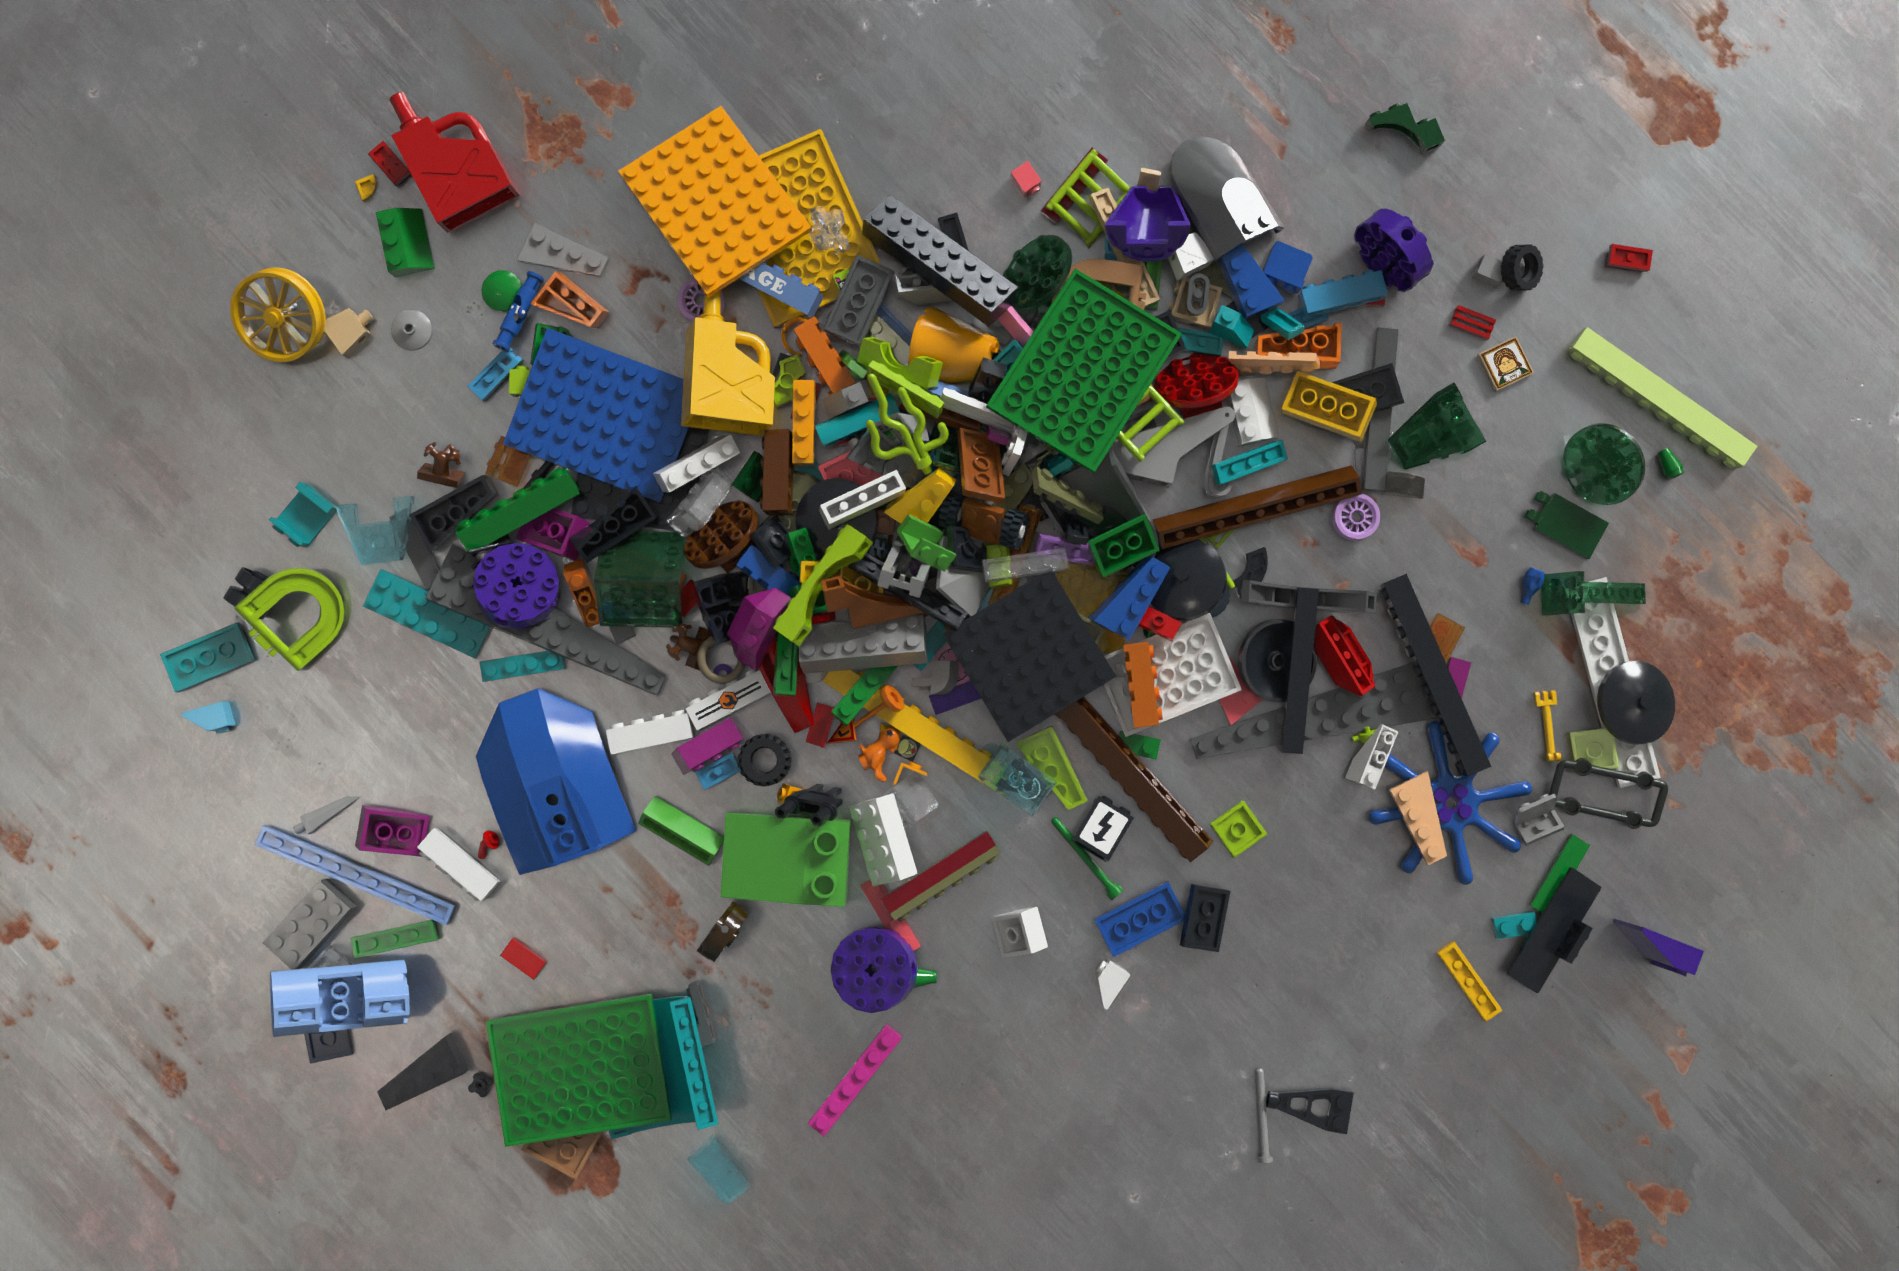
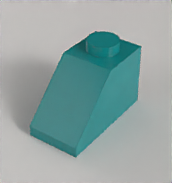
[1209,305,1254,349]

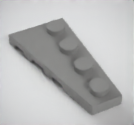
[517,223,610,277]

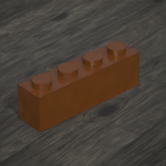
[760,429,794,516]

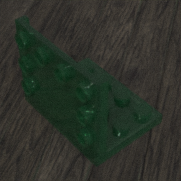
[594,531,687,628]

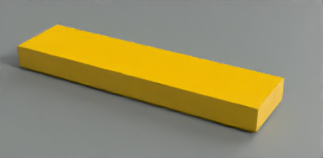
[1436,941,1503,1022]

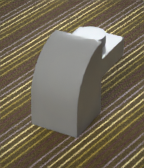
[912,660,959,695]

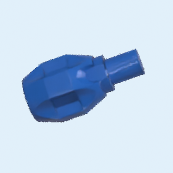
[1521,567,1544,605]

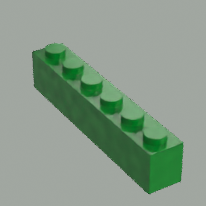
[456,467,580,551]

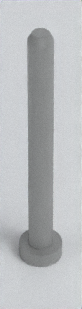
[1255,1068,1273,1163]

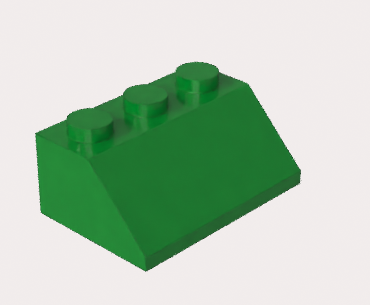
[376,208,435,277]
[1088,514,1160,578]

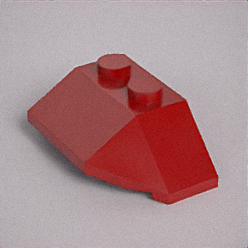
[1314,615,1375,696]

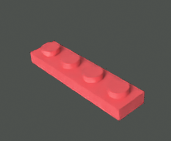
[860,879,921,950]

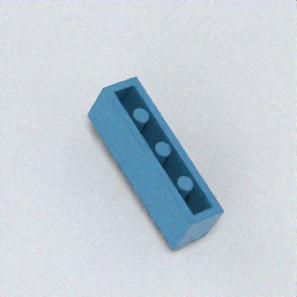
[1298,270,1388,319]

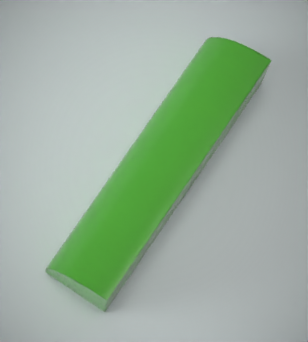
[638,796,724,866]

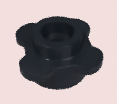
[468,1073,493,1097]

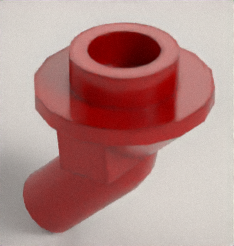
[477,830,499,859]

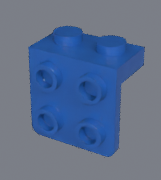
[1263,241,1313,294]

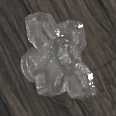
[809,206,850,252]

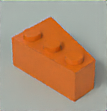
[531,271,610,328]

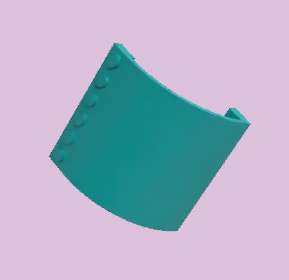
[609,996,719,1140]

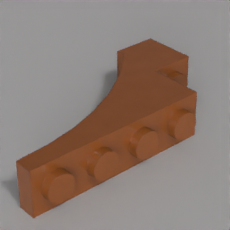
[820,576,924,628]

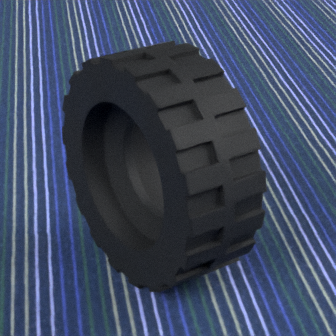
[1501,244,1544,291]

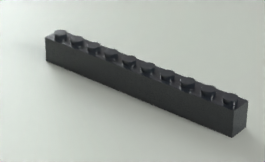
[1379,573,1492,776]

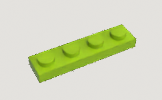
[866,360,945,419]

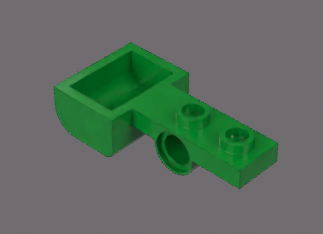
[785,528,827,614]

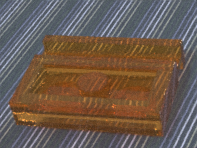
[1430,613,1465,663]

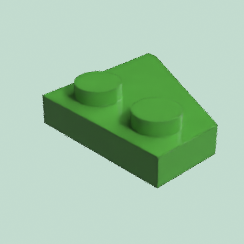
[839,349,868,380]

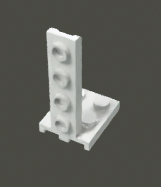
[940,388,1027,476]

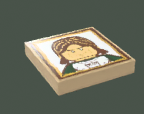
[1478,336,1534,392]

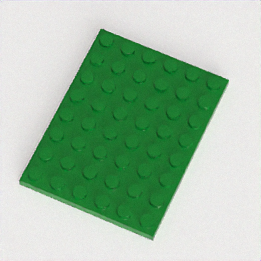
[986,268,1182,474]
[486,993,672,1147]

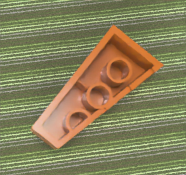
[1123,642,1163,728]

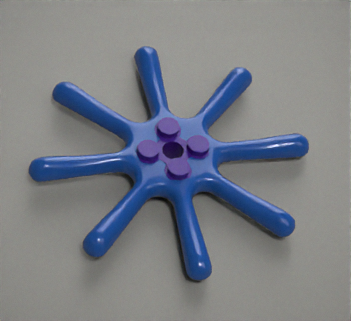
[1369,721,1532,885]

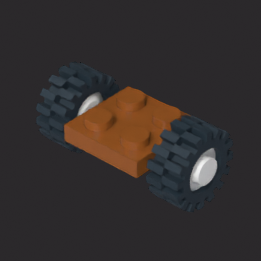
[939,491,1029,550]

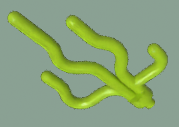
[866,374,949,474]

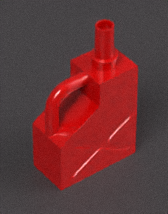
[389,92,520,233]

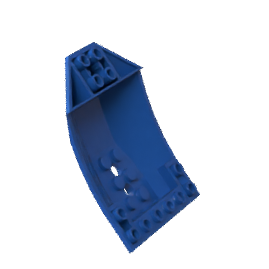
[476,688,636,875]

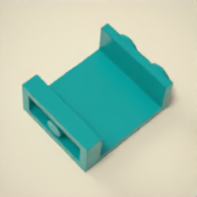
[269,481,338,547]

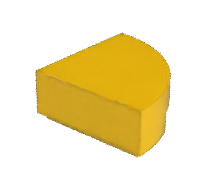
[354,174,377,202]

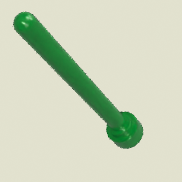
[1051,817,1123,900]

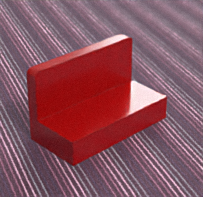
[805,702,835,748]

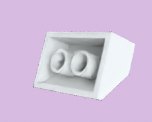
[1227,378,1279,447]

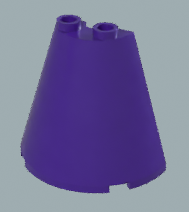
[1105,186,1190,262]

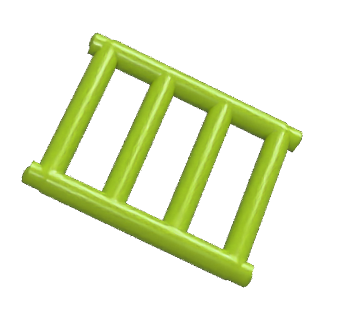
[1045,149,1132,247]
[1117,384,1185,462]

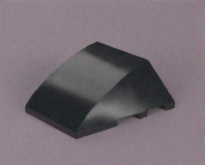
[693,571,749,644]

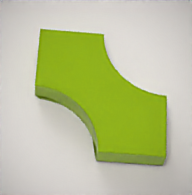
[774,354,806,408]

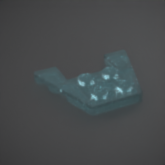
[336,496,414,565]

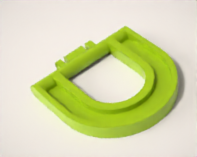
[234,568,344,671]

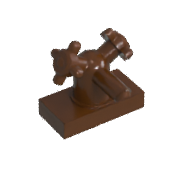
[417,442,465,488]
[666,624,711,671]

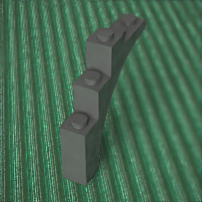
[1241,580,1377,614]

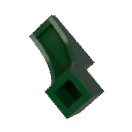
[1365,103,1445,154]

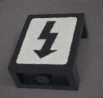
[1070,796,1134,862]

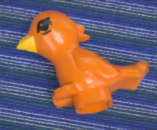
[858,723,901,782]

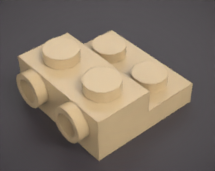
[1168,277,1223,329]

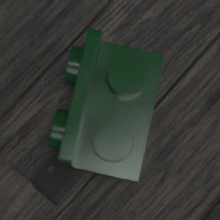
[731,451,764,502]

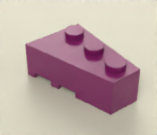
[671,717,743,775]

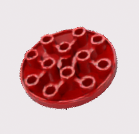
[1155,353,1239,419]

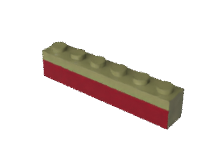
[880,831,1001,921]

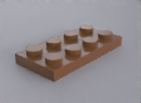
[957,428,1005,504]

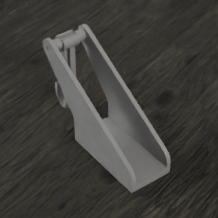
[1109,407,1235,498]

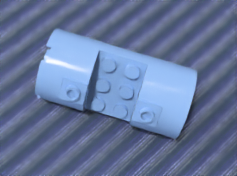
[270,960,410,1037]

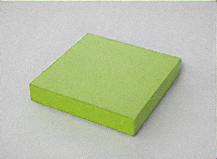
[1209,800,1267,858]

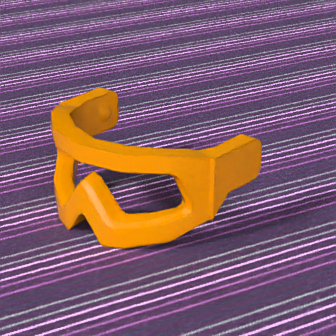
[781,317,808,357]

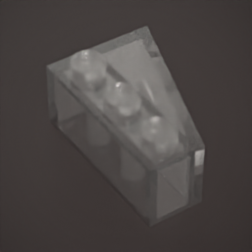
[666,466,733,537]

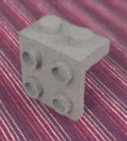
[1514,794,1564,846]

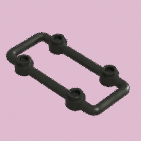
[1549,758,1668,829]

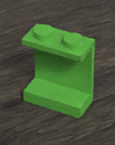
[897,514,956,572]

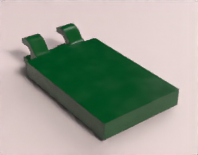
[1524,491,1609,559]

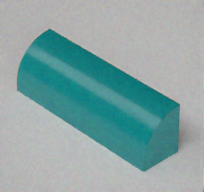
[815,393,900,448]

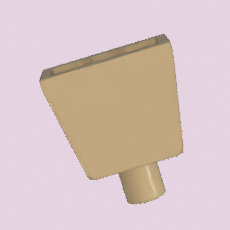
[325,308,374,358]

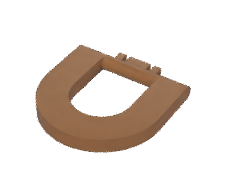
[1052,259,1147,310]

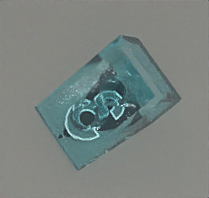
[978,743,1057,816]

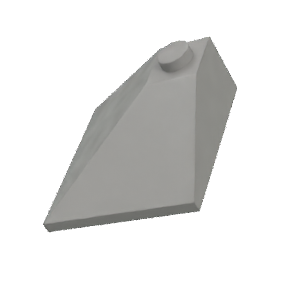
[936,535,989,618]

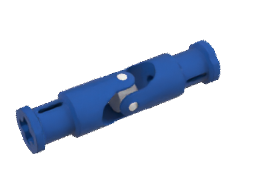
[492,271,544,352]

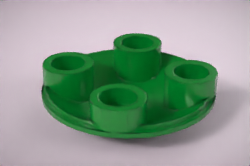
[481,270,522,311]

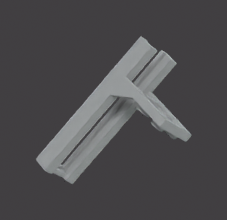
[877,534,939,615]

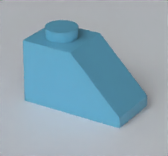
[181,701,235,734]

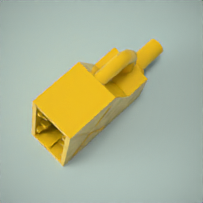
[681,290,775,436]

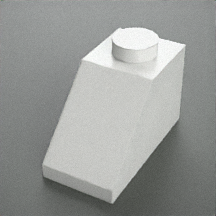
[1096,958,1130,1010]

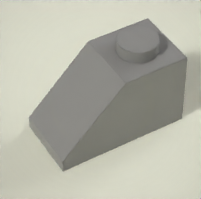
[822,382,869,419]

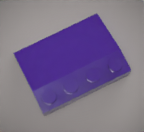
[1613,919,1704,977]

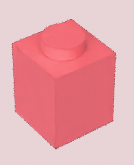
[1010,161,1042,197]

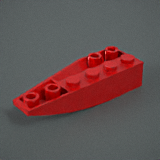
[759,634,814,733]

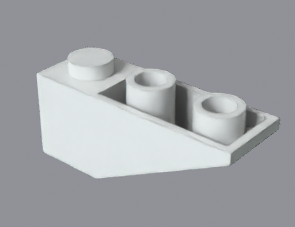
[1345,724,1398,789]

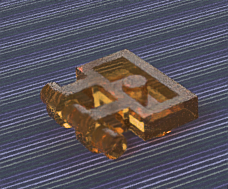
[485,436,531,487]

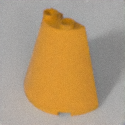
[909,307,999,384]

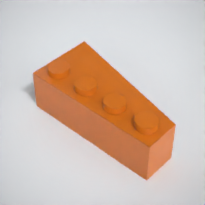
[794,316,856,396]
[1254,322,1342,369]

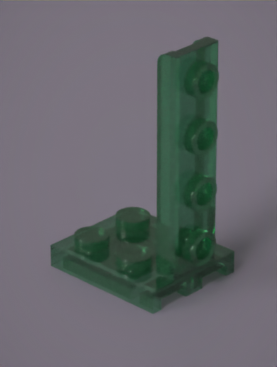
[1541,571,1646,616]

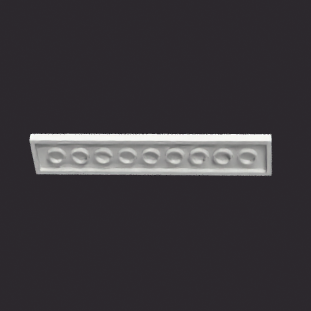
[1564,577,1661,788]

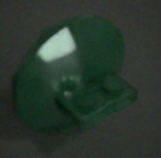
[1003,235,1072,311]
[1563,423,1645,505]

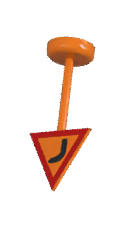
[827,685,904,744]

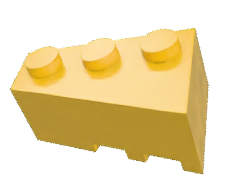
[884,468,956,524]

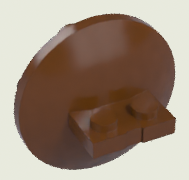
[684,500,758,574]

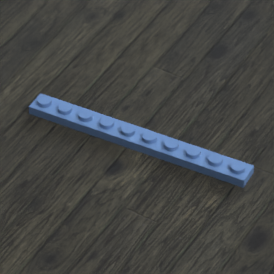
[255,825,456,925]

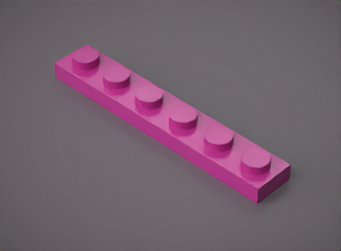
[808,1024,902,1137]

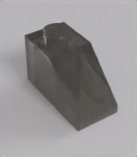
[1381,471,1425,499]

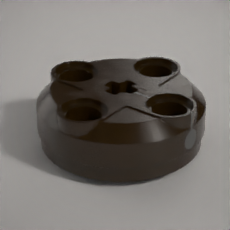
[697,901,749,962]

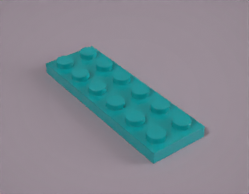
[363,569,491,659]

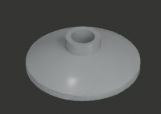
[391,310,432,351]

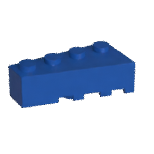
[1088,556,1170,640]

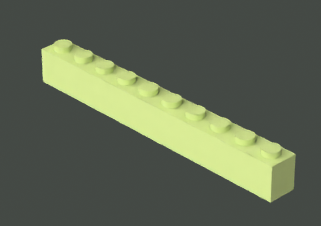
[1567,327,1758,469]

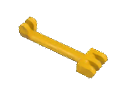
[1533,690,1561,762]

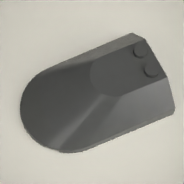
[1169,137,1285,261]

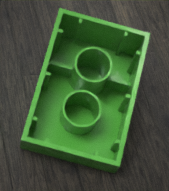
[720,812,852,907]

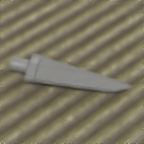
[293,796,360,834]

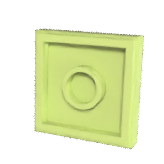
[1570,728,1620,774]

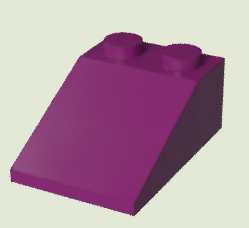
[515,508,591,561]
[355,805,429,857]

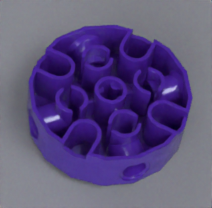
[1354,208,1434,292]
[473,543,560,630]
[830,926,918,1013]

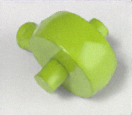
[1352,726,1376,743]

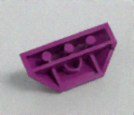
[727,588,792,671]

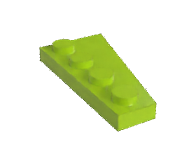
[1015,726,1088,810]

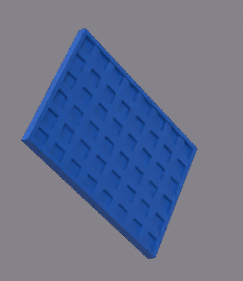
[503,328,689,503]

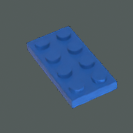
[1094,881,1185,957]

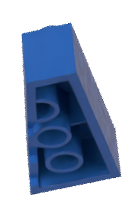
[1216,244,1285,319]
[736,545,801,596]

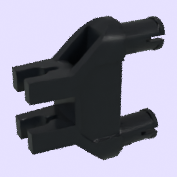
[775,784,843,826]

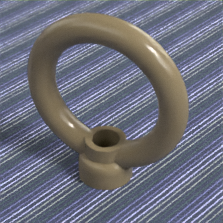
[697,636,745,684]

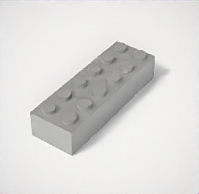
[799,614,928,674]

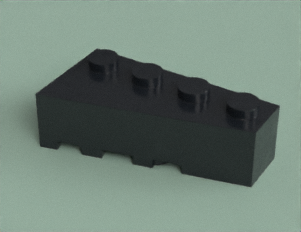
[377,1033,468,1111]

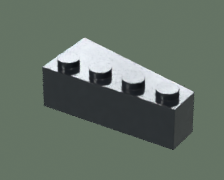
[409,475,497,551]

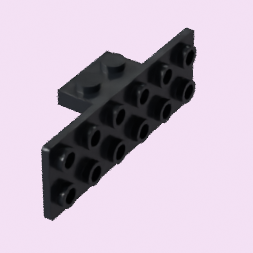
[1507,867,1601,993]

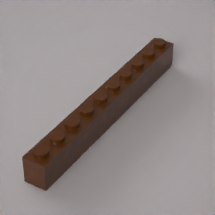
[1153,465,1362,549]
[1055,697,1213,863]

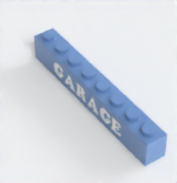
[738,260,824,318]

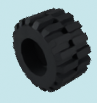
[737,734,792,787]

